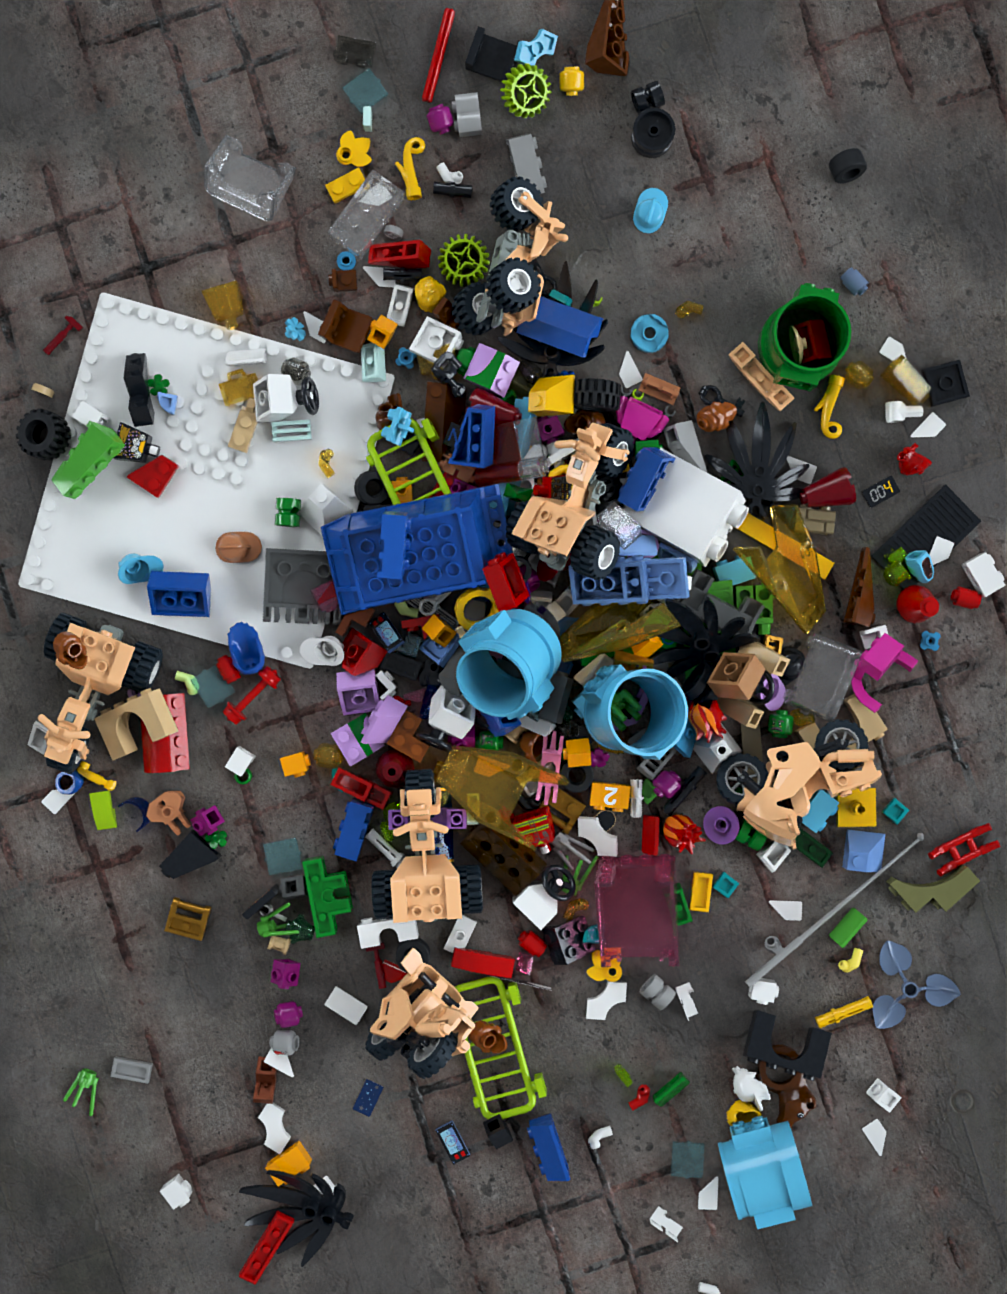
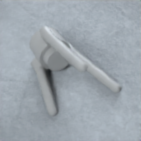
[551,832,594,871]

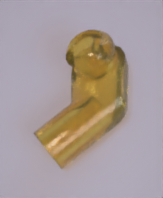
[675,301,704,318]
[318,449,335,479]
[563,898,589,920]

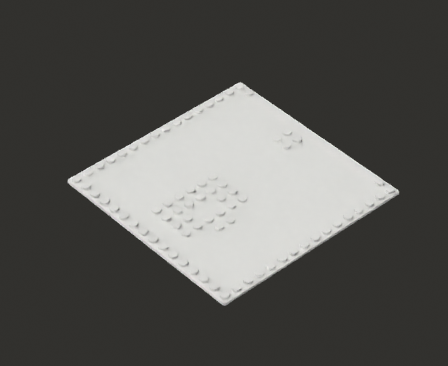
[18,293,395,669]

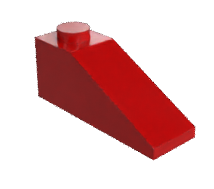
[368,240,431,269]

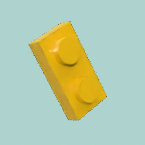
[325,167,368,204]

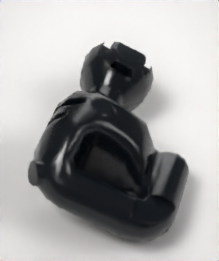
[431,352,466,398]

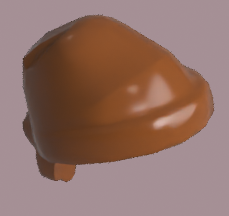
[520,731,550,769]

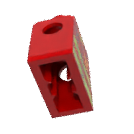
[513,805,555,854]

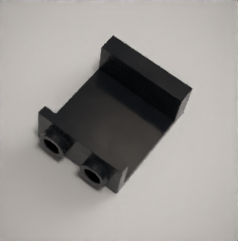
[465,26,519,82]

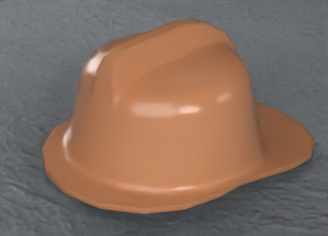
[215,532,262,563]

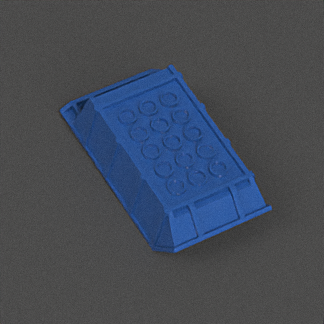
[320,484,513,615]

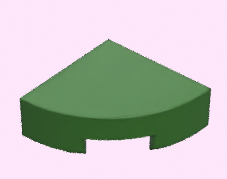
[642,778,657,805]

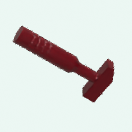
[43,316,84,355]
[366,942,386,989]

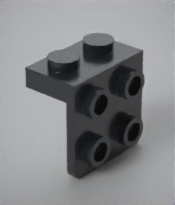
[542,915,596,965]

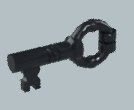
[527,258,557,298]
[698,385,745,417]

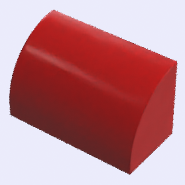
[794,320,832,364]

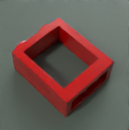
[482,552,530,612]

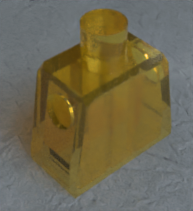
[202,280,244,330]

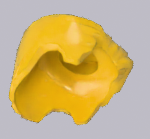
[414,276,447,313]
[726,1100,761,1126]

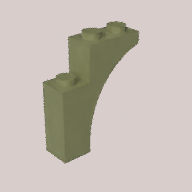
[886,864,980,913]

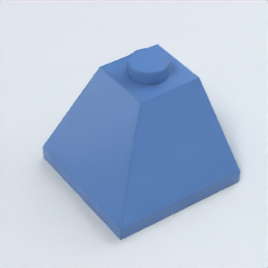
[842,829,885,872]

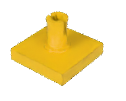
[836,788,876,827]

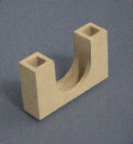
[717,642,790,729]
[94,688,178,761]
[795,693,888,749]

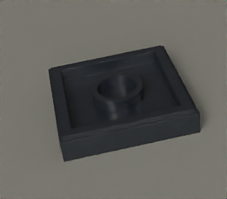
[921,360,970,407]
[242,883,279,920]

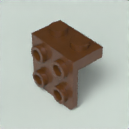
[318,300,373,353]

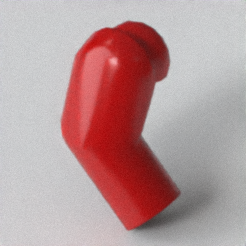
[628,1084,650,1111]

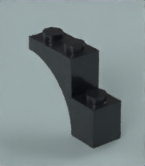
[123,353,155,427]

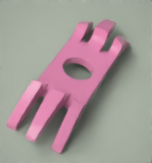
[535,731,564,805]

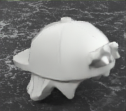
[732,1066,771,1112]

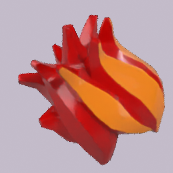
[688,700,727,743]
[663,814,706,854]

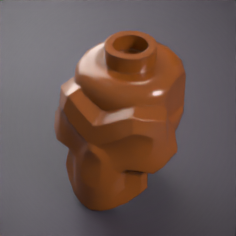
[696,402,737,432]
[53,631,88,670]
[468,1020,507,1054]

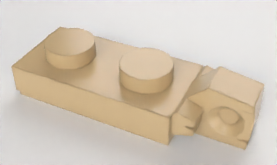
[228,398,258,453]

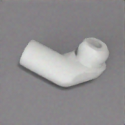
[436,162,463,184]

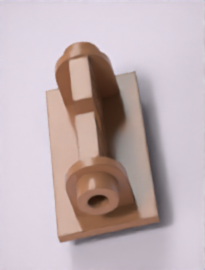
[638,373,680,405]
[438,453,479,484]

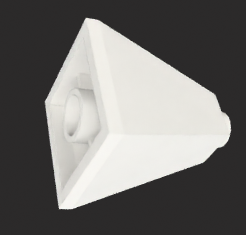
[693,723,742,774]

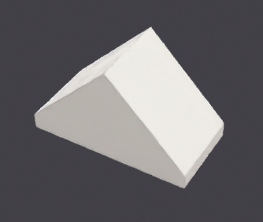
[556,584,579,617]
[27,721,48,755]
[756,841,791,873]

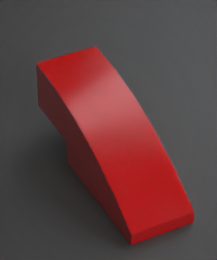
[330,767,393,810]
[451,947,515,978]

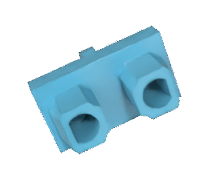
[381,407,414,446]

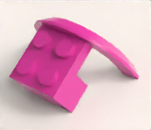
[851,633,918,713]

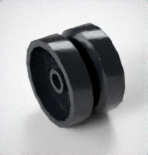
[631,108,676,158]
[682,661,719,709]

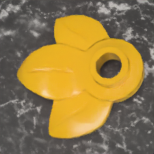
[336,130,372,167]
[586,947,622,982]

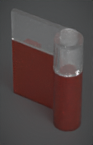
[475,417,549,487]

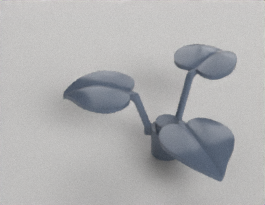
[872,940,961,1029]

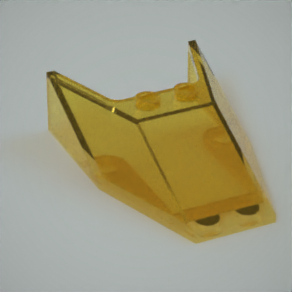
[733,505,826,634]
[560,600,681,662]
[436,745,569,851]

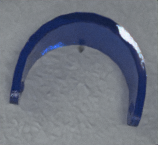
[419,684,439,720]
[117,797,150,832]

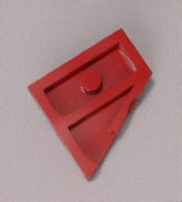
[127,455,179,498]

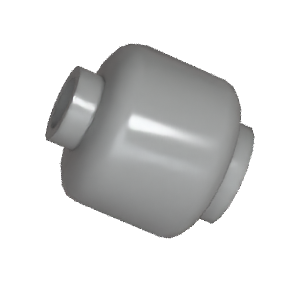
[269,1029,299,1055]

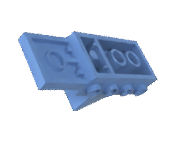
[568,555,690,606]

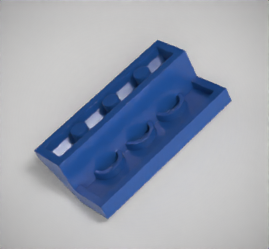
[516,296,603,357]

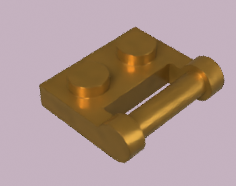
[538,787,586,834]
[164,897,212,941]

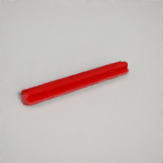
[422,8,455,103]

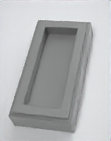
[110,1056,153,1084]

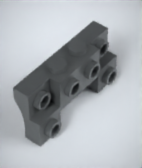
[679,569,765,635]

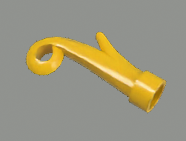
[395,137,425,201]
[814,375,845,439]

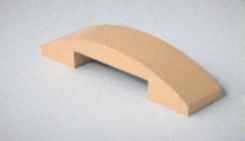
[729,342,795,411]

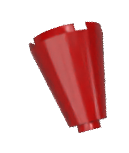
[896,585,939,623]

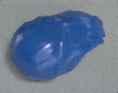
[227,621,265,675]

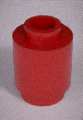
[951,586,982,609]
[215,655,241,684]
[518,930,547,957]

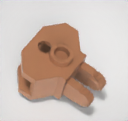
[146,790,191,836]

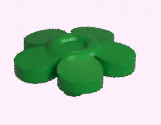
[148,374,170,396]
[205,830,227,849]

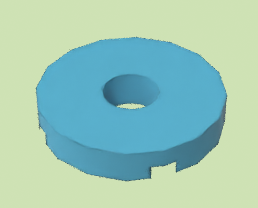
[630,314,669,353]

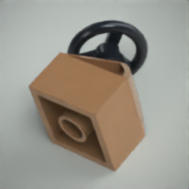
[707,652,775,705]

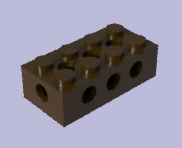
[460,811,547,896]

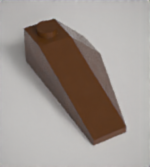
[585,0,629,76]
[422,382,466,463]
[843,547,876,628]

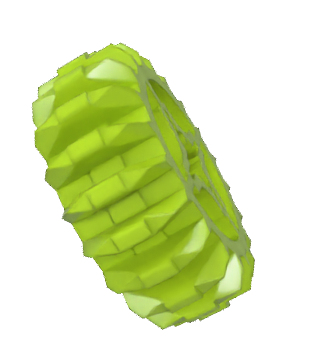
[500,63,552,118]
[438,234,490,287]

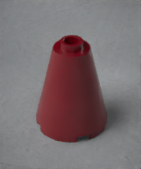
[466,388,522,428]
[799,467,856,507]
[376,749,414,788]

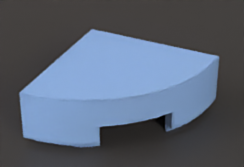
[157,392,178,415]

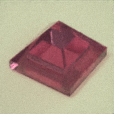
[516,951,534,975]

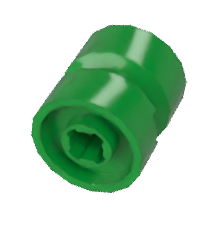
[274,498,301,527]
[735,818,767,852]

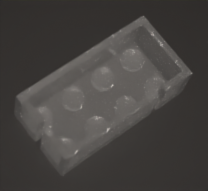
[327,170,405,260]

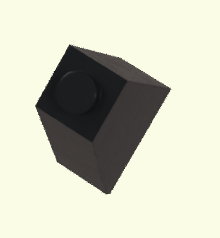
[159,830,222,879]

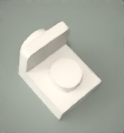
[866,1078,901,1113]

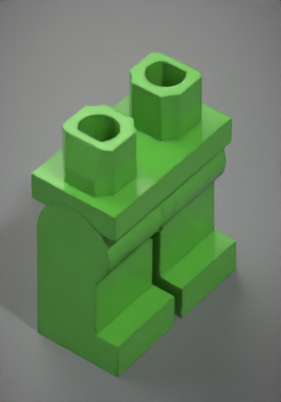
[733,585,773,635]

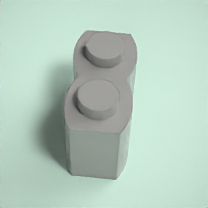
[452,92,482,137]

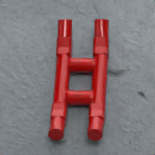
[928,823,1001,877]

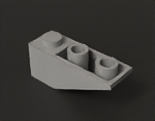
[663,420,707,472]

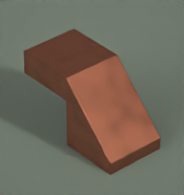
[335,608,376,636]
[253,1056,277,1104]

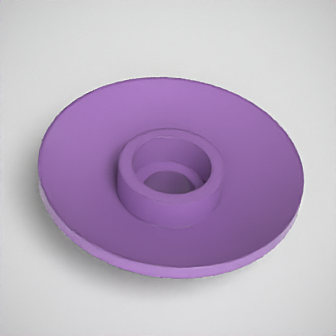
[703,806,740,845]

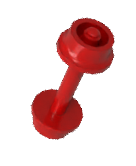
[223,666,281,725]

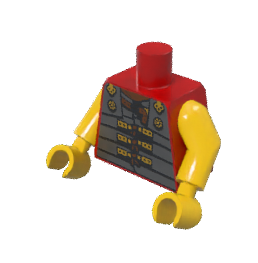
[533,464,573,501]

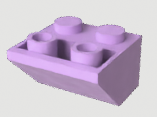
[361,695,408,744]

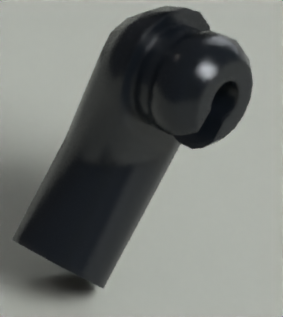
[512,790,541,810]

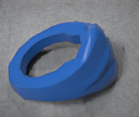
[55,770,84,795]

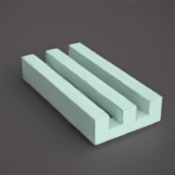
[271,420,312,442]

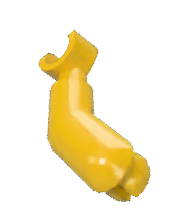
[77,761,117,791]

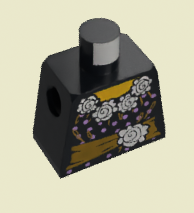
[113,422,160,463]

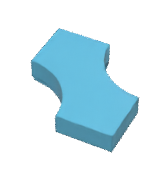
[514,29,558,66]

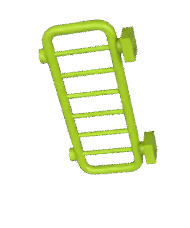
[366,418,451,505]
[455,976,547,1120]

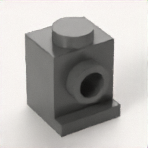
[279,875,309,900]

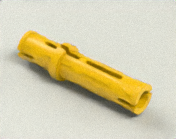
[815,996,873,1029]

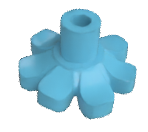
[285,317,306,341]

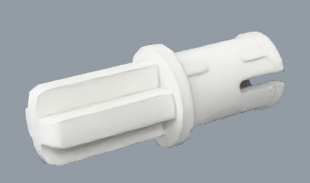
[629,779,644,818]

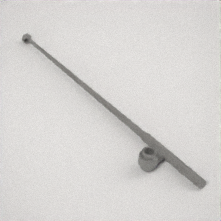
[745,833,924,987]

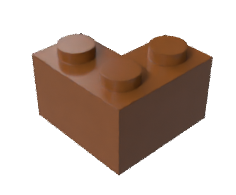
[387,710,430,763]

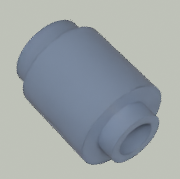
[840,267,869,296]

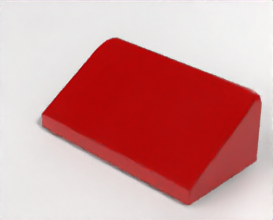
[642,815,660,856]

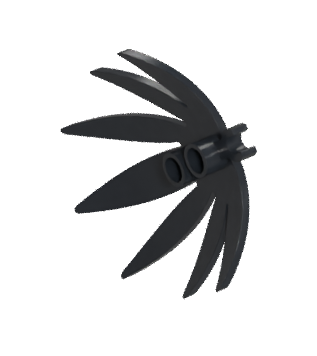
[497,261,608,377]
[704,401,810,515]
[643,597,760,678]
[239,1170,354,1267]

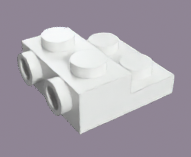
[409,316,464,370]

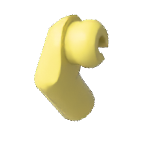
[838,948,863,973]

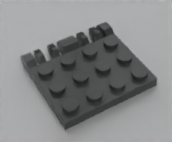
[263,548,341,625]

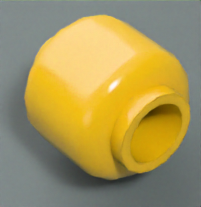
[559,67,584,96]

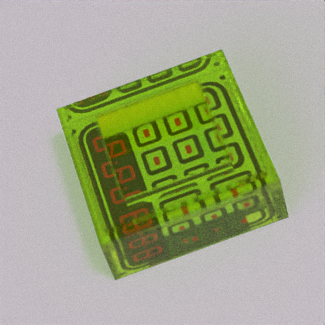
[614,1064,633,1087]

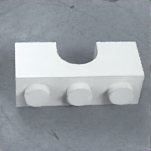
[357,917,419,949]

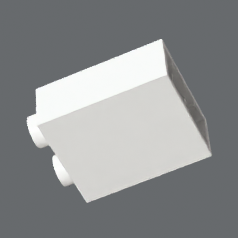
[620,448,749,567]

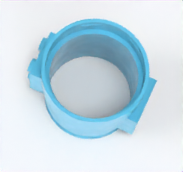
[456,609,562,720]
[581,664,688,760]
[718,1116,812,1229]

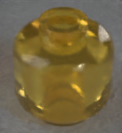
[845,360,874,389]
[313,743,343,769]

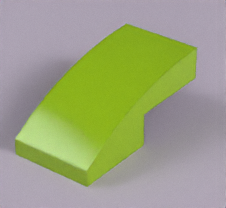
[89,790,117,830]

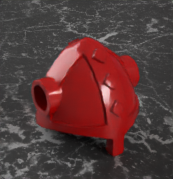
[897,443,932,476]

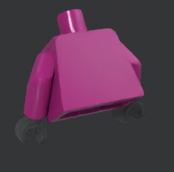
[616,386,676,444]

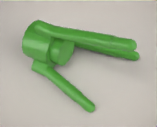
[562,855,599,896]
[257,902,299,938]
[63,1068,99,1116]

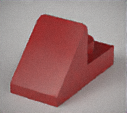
[401,614,440,640]

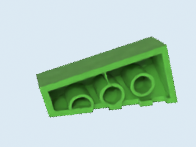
[51,421,125,499]

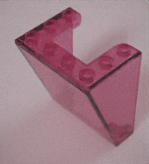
[594,854,680,967]

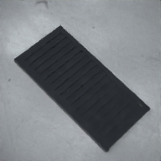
[871,484,981,590]

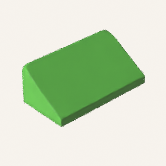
[829,908,867,948]

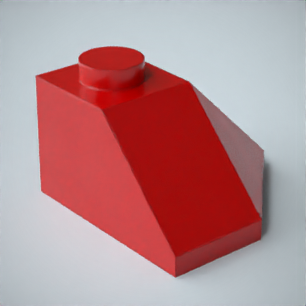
[342,628,388,676]

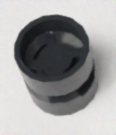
[631,81,665,115]

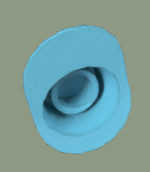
[633,188,668,233]
[118,553,164,584]

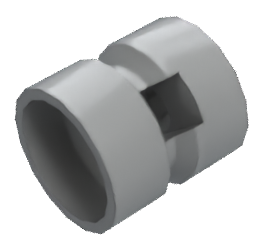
[639,974,676,1011]

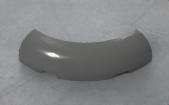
[439,596,492,697]

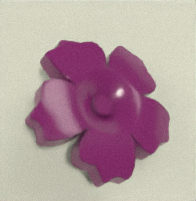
[591,747,610,767]

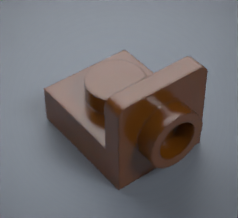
[329,269,357,292]
[432,297,459,330]

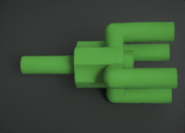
[611,689,642,732]

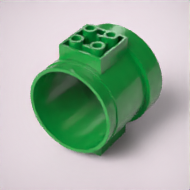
[758,283,851,392]

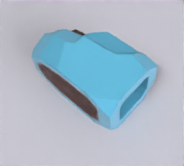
[905,550,934,583]

